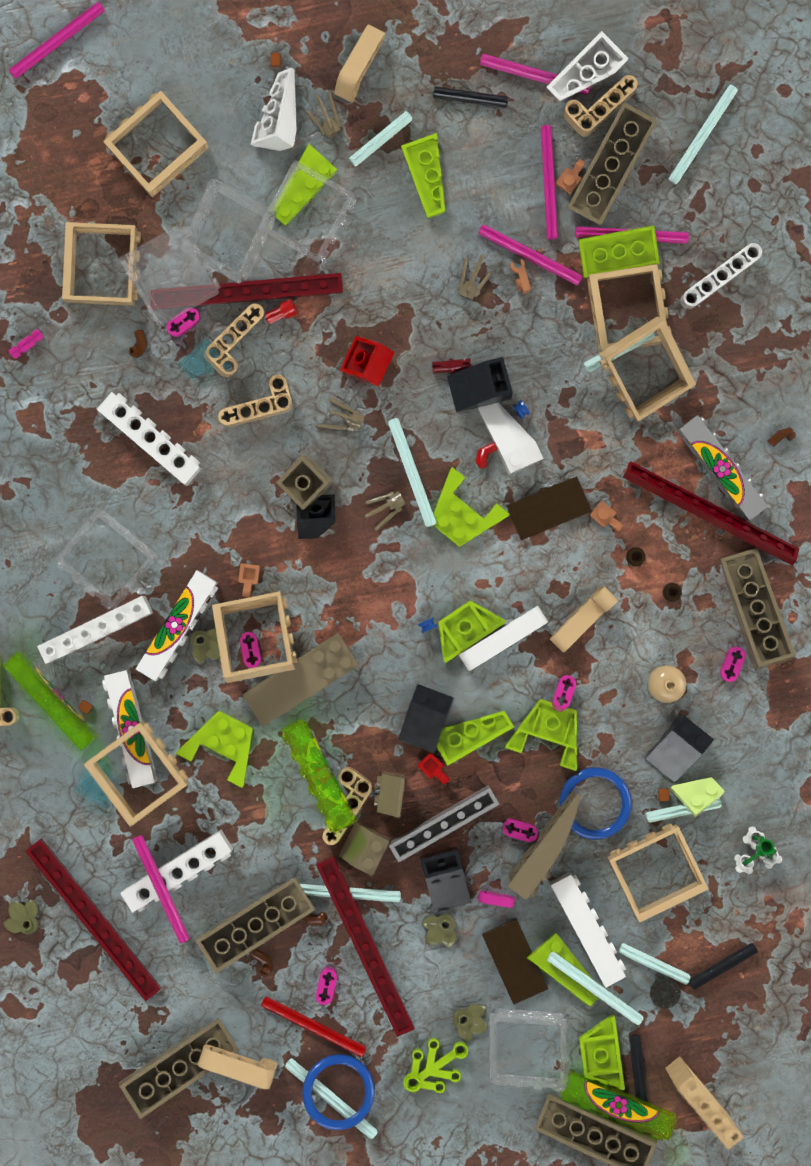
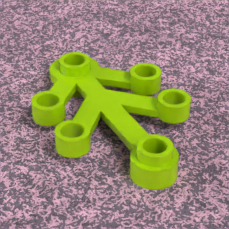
[403,1037,468,1093]

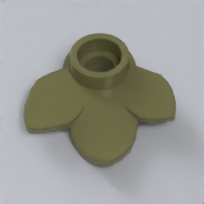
[190,629,221,664]
[4,899,38,935]
[422,914,456,948]
[453,1004,488,1041]

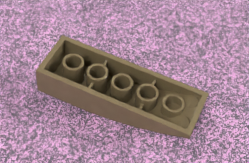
[567,102,658,226]
[720,548,796,671]
[242,632,359,726]
[507,786,581,900]
[195,877,315,974]
[119,1018,239,1119]
[534,1093,658,1166]

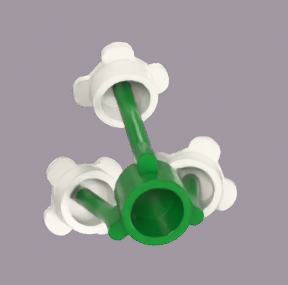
[734,827,782,874]

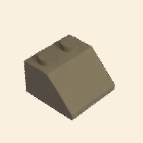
[276,455,334,510]
[374,772,405,817]
[339,821,390,876]

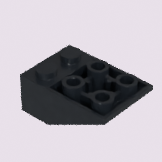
[447,357,513,413]
[420,847,471,912]

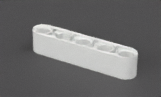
[680,243,762,309]
[459,606,548,671]

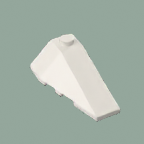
[546,31,629,101]
[251,68,297,151]
[478,403,544,475]

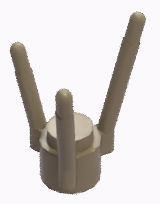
[307,90,342,138]
[458,254,492,300]
[316,398,364,432]
[365,491,406,531]

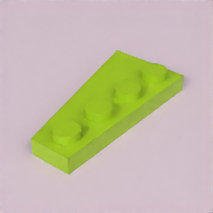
[401,133,445,219]
[271,144,337,227]
[437,711,514,766]
[527,933,599,1006]

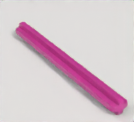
[9,2,105,79]
[480,54,591,95]
[541,125,558,240]
[478,225,582,285]
[575,227,689,244]
[132,835,189,944]

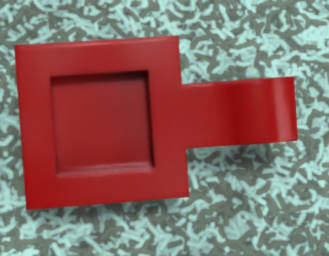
[417,752,450,785]

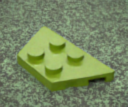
[438,600,506,663]
[579,1014,625,1090]

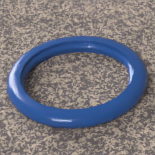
[559,767,632,840]
[302,1054,375,1131]

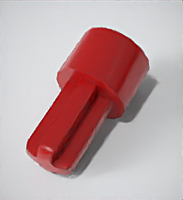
[265,299,298,324]

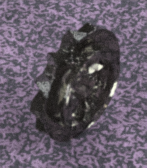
[650,977,681,1009]

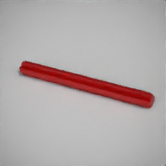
[261,996,366,1057]

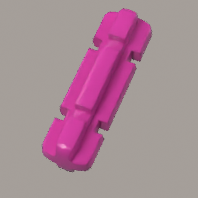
[9,329,44,359]

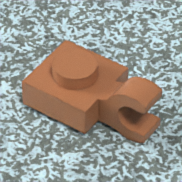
[555,159,586,195]
[510,259,531,295]
[589,501,624,532]
[238,563,260,598]

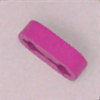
[167,308,200,337]
[240,632,261,668]
[720,647,746,682]
[552,675,576,711]
[502,818,538,842]
[478,891,515,908]
[316,967,337,1005]

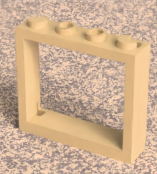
[103,91,209,198]
[62,222,141,306]
[587,264,671,353]
[599,316,696,421]
[212,592,297,683]
[84,721,189,827]
[607,823,708,923]
[665,1056,744,1150]

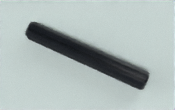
[433,87,508,108]
[689,943,758,990]
[629,1035,648,1107]

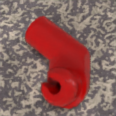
[475,442,497,469]

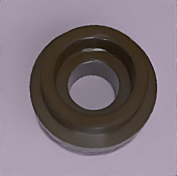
[626,547,645,566]
[662,583,682,602]

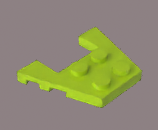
[433,467,510,547]
[505,699,577,771]
[176,710,253,788]

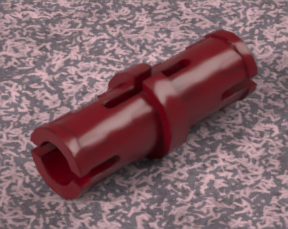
[432,358,471,374]

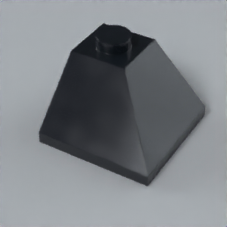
[297,494,336,539]

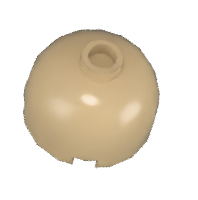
[648,665,687,703]

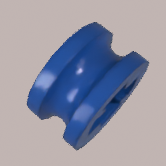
[512,400,530,419]
[418,617,437,633]

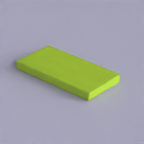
[578,225,660,278]

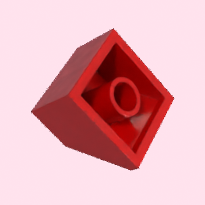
[340,336,395,387]

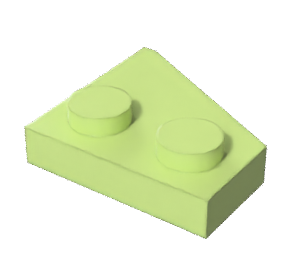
[671,777,725,817]

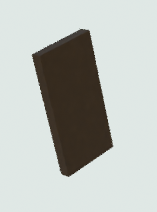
[506,476,591,540]
[482,918,548,1005]

